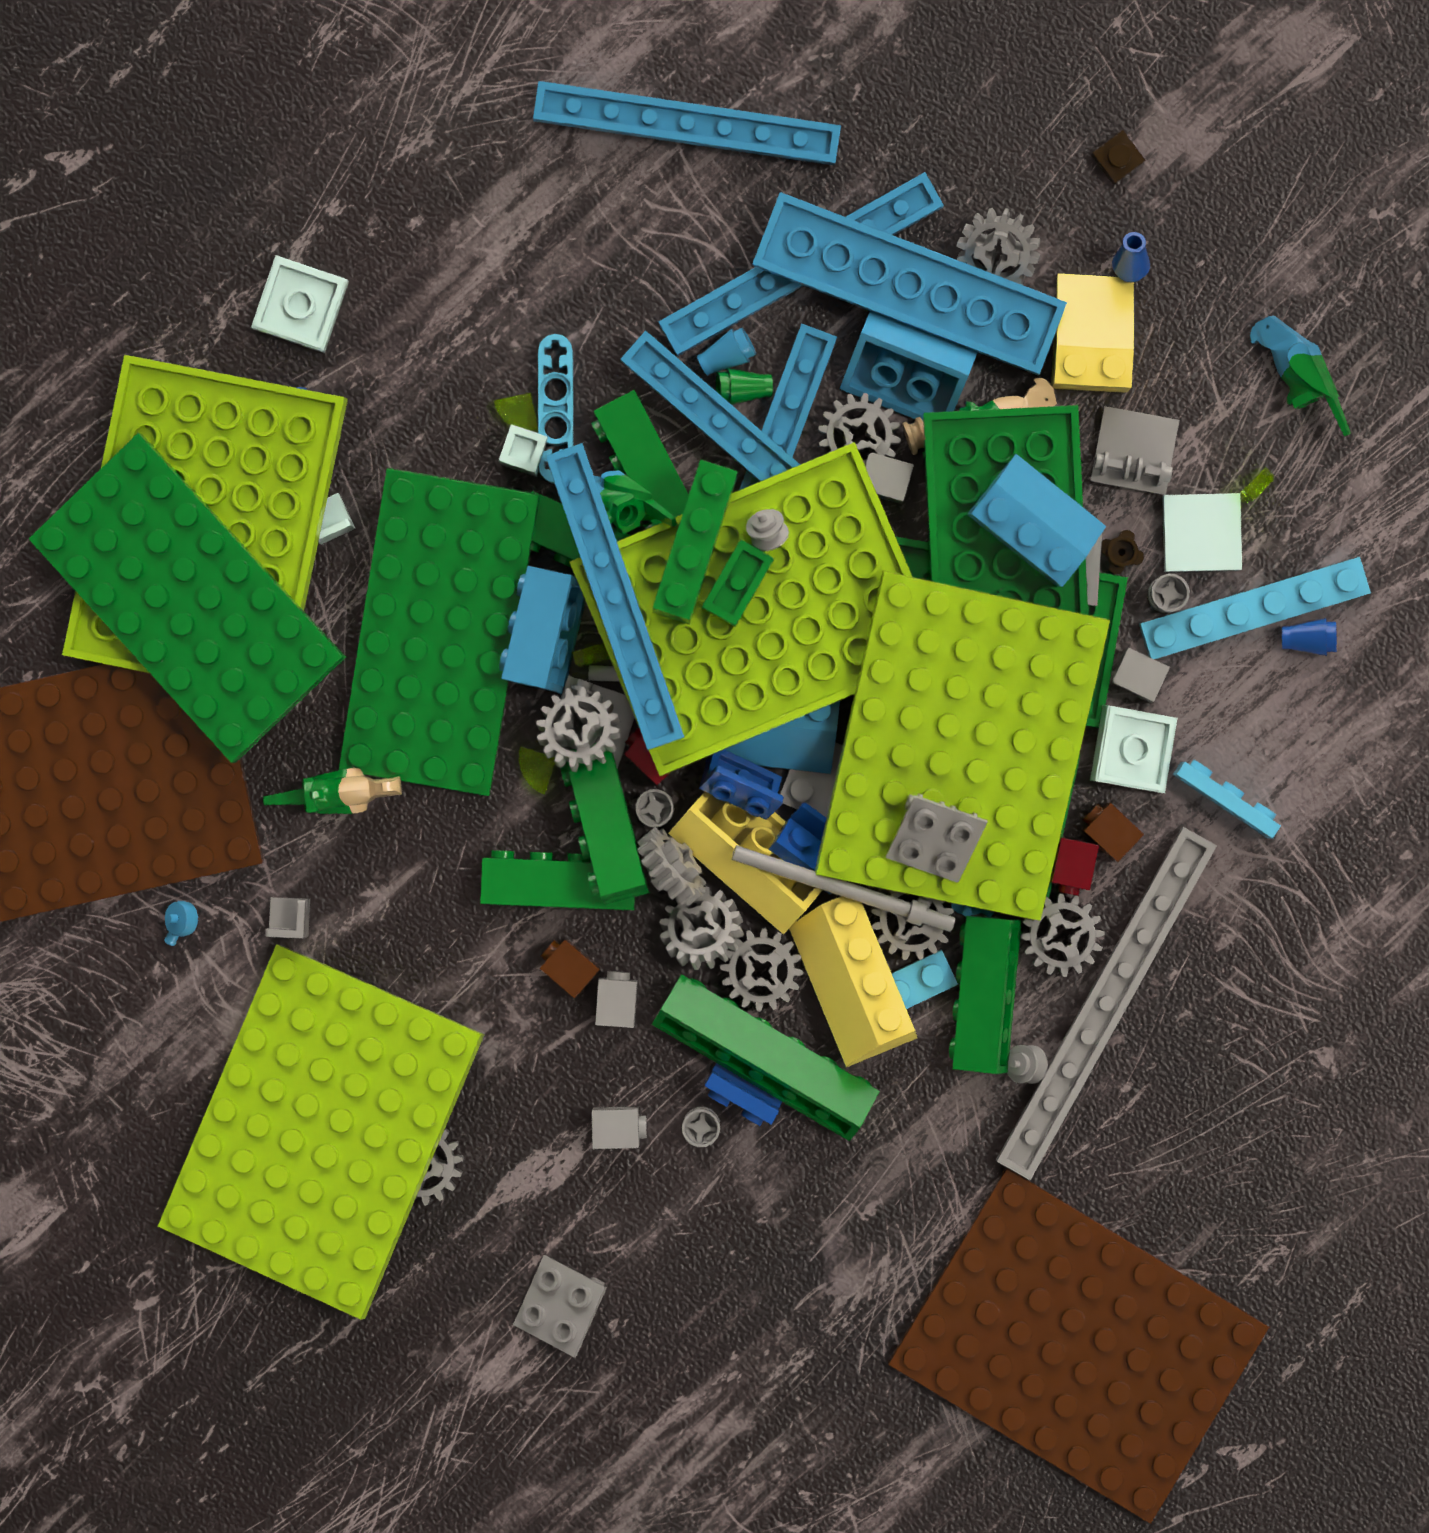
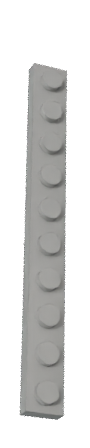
[996,827,1217,1180]

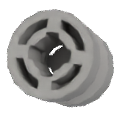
[1147,574,1190,614]
[636,789,674,827]
[682,1106,720,1147]

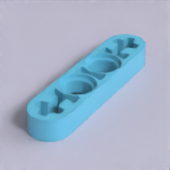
[538,334,574,484]

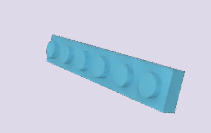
[1139,557,1371,659]

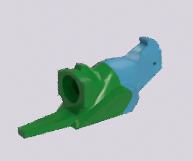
[1250,316,1351,436]
[558,470,677,534]

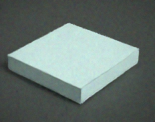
[251,255,349,353]
[1162,493,1242,572]
[1090,705,1177,793]

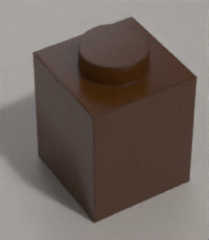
[1081,803,1144,862]
[540,938,601,999]

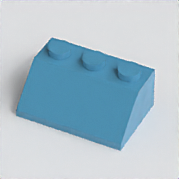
[839,311,978,421]
[967,454,1106,587]
[499,566,585,694]
[725,701,840,774]

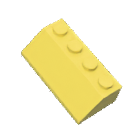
[668,792,822,935]
[789,896,917,1067]

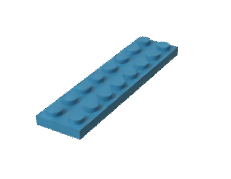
[752,192,1067,375]

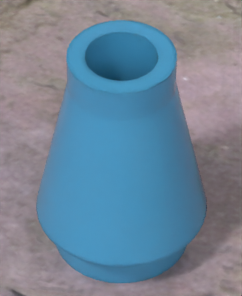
[697,327,756,376]

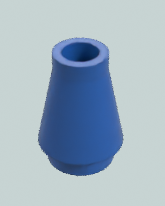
[1112,232,1150,282]
[1282,618,1337,656]

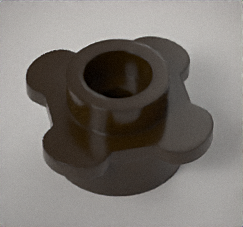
[1101,530,1144,574]

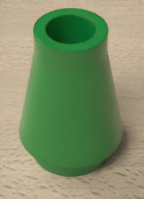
[716,368,773,405]

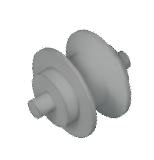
[746,509,789,551]
[1007,1045,1048,1084]

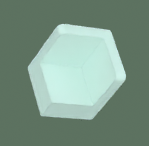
[499,424,548,477]
[318,493,355,544]

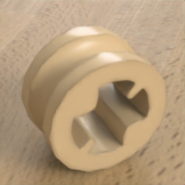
[902,417,924,455]

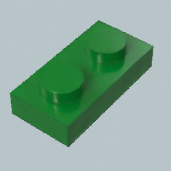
[702,539,774,627]

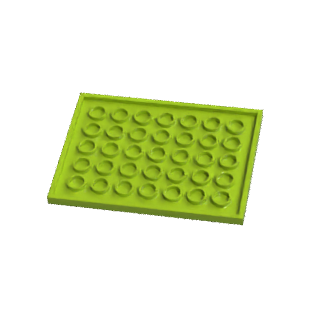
[62,355,348,673]
[569,442,912,776]
[815,570,1110,921]
[158,944,485,1320]

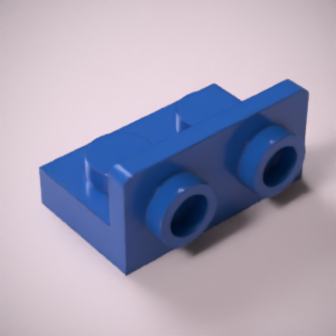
[769,802,832,895]

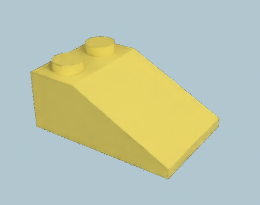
[1051,274,1134,393]

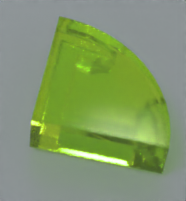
[493,393,538,432]
[1238,466,1275,502]
[572,643,609,668]
[519,746,556,795]

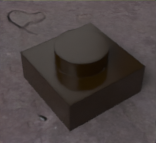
[1091,130,1146,185]

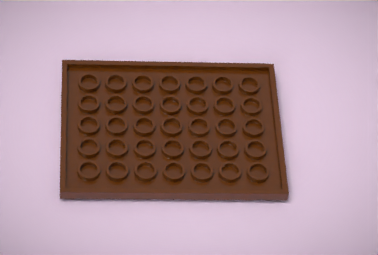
[0,664,264,922]
[888,1167,1270,1524]

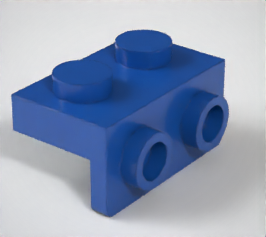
[699,749,784,820]
[704,1063,782,1126]

